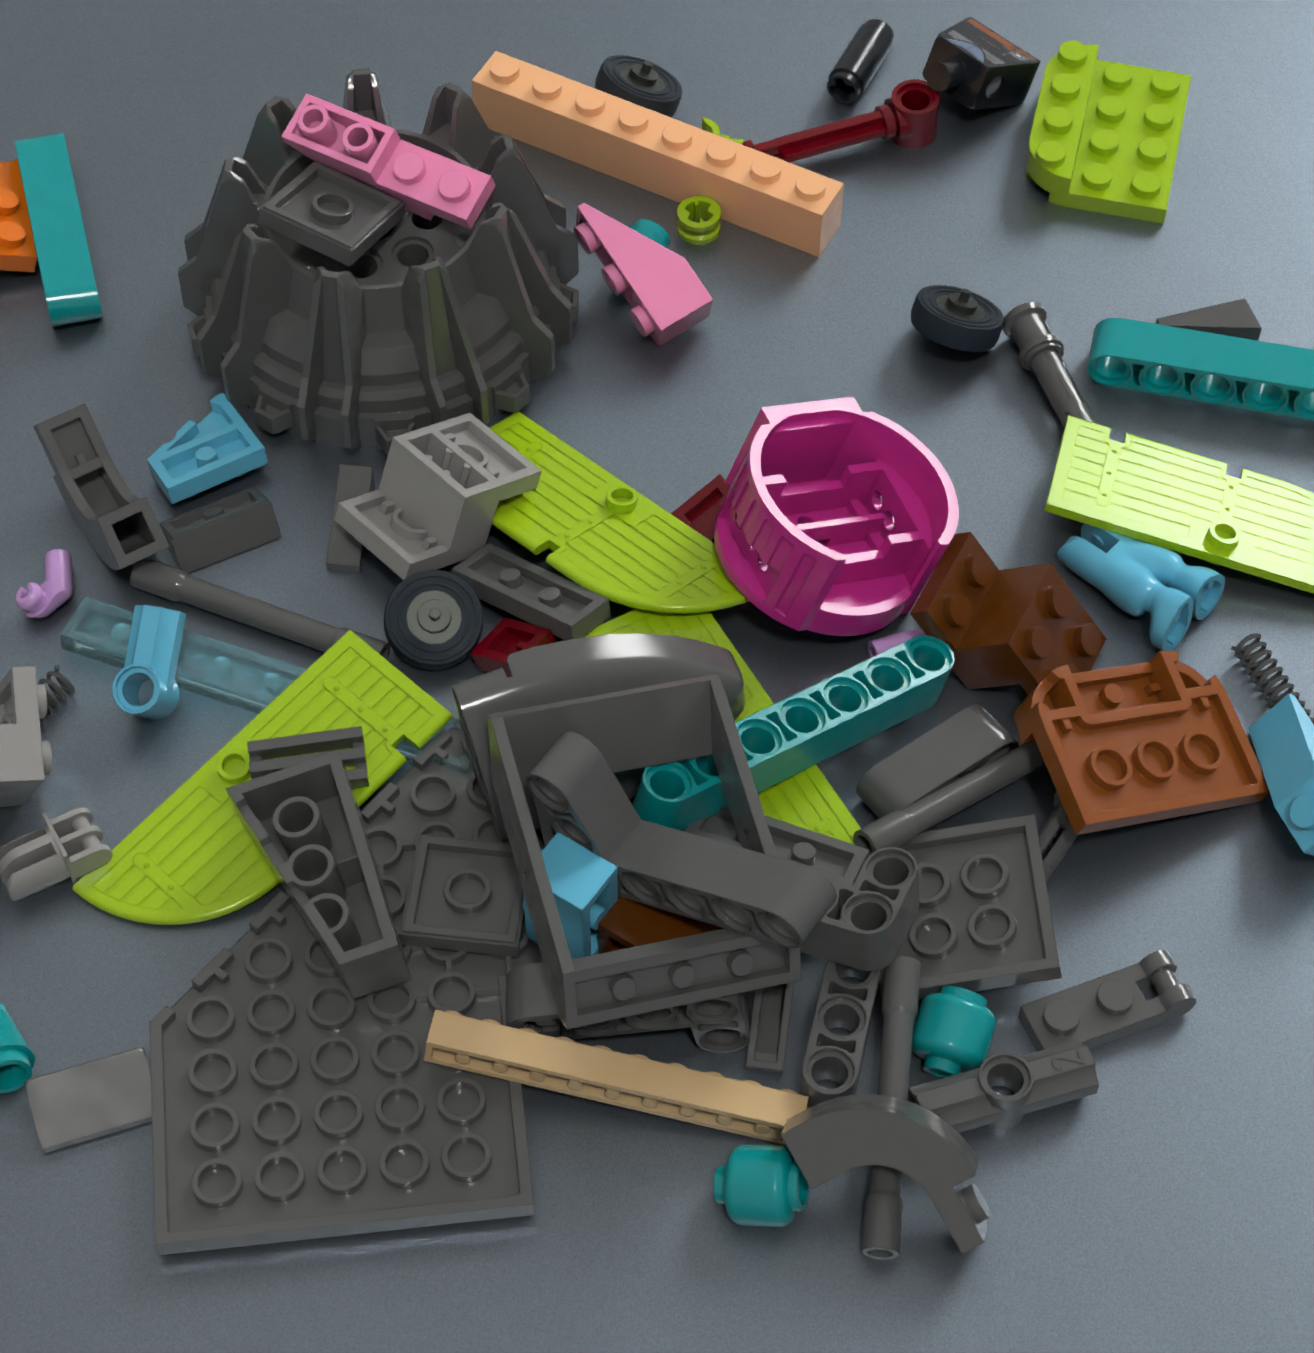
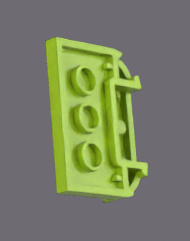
[1025,40,1192,224]

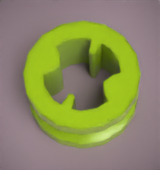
[677,196,721,245]

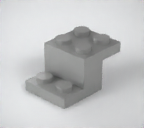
[334,413,542,580]
[0,666,52,807]

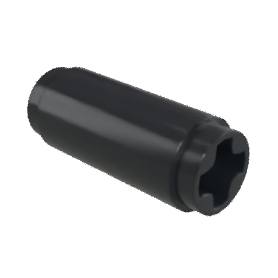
[827,19,894,103]

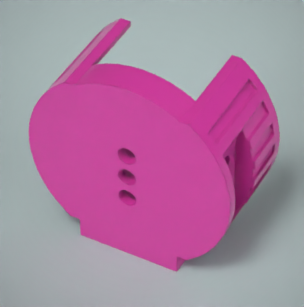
[714,396,959,636]

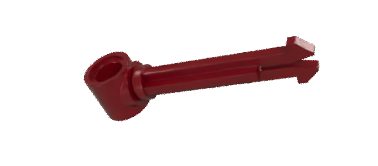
[742,79,940,163]

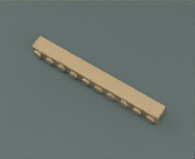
[423,1009,808,1146]

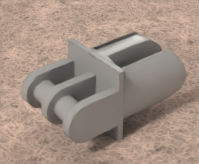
[0,807,112,902]

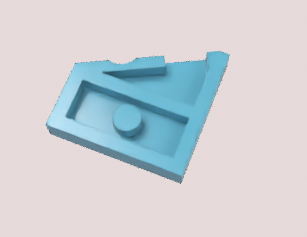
[147,393,268,504]

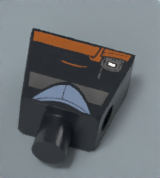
[922,17,1041,110]

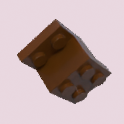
[910,532,1106,695]

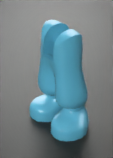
[1057,524,1225,651]

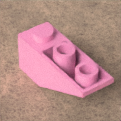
[574,203,713,347]

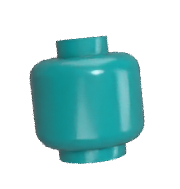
[912,986,996,1078]
[714,1144,810,1227]

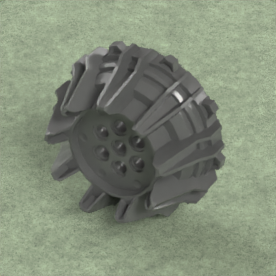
[178,68,579,456]

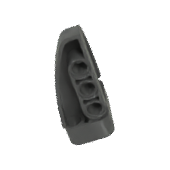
[451,634,745,842]

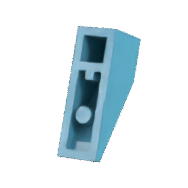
[1248,694,1314,856]

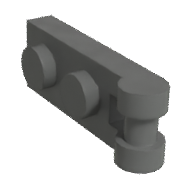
[1018,950,1196,1052]

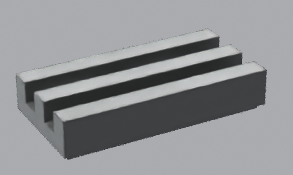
[247,726,369,788]

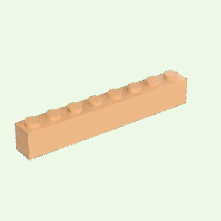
[472,51,844,257]

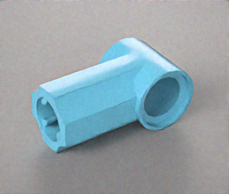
[112,605,186,720]

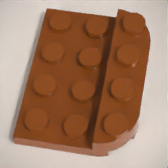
[1014,650,1270,835]

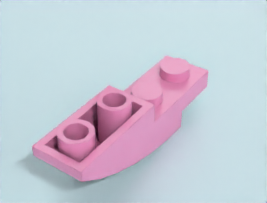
[281,93,496,230]

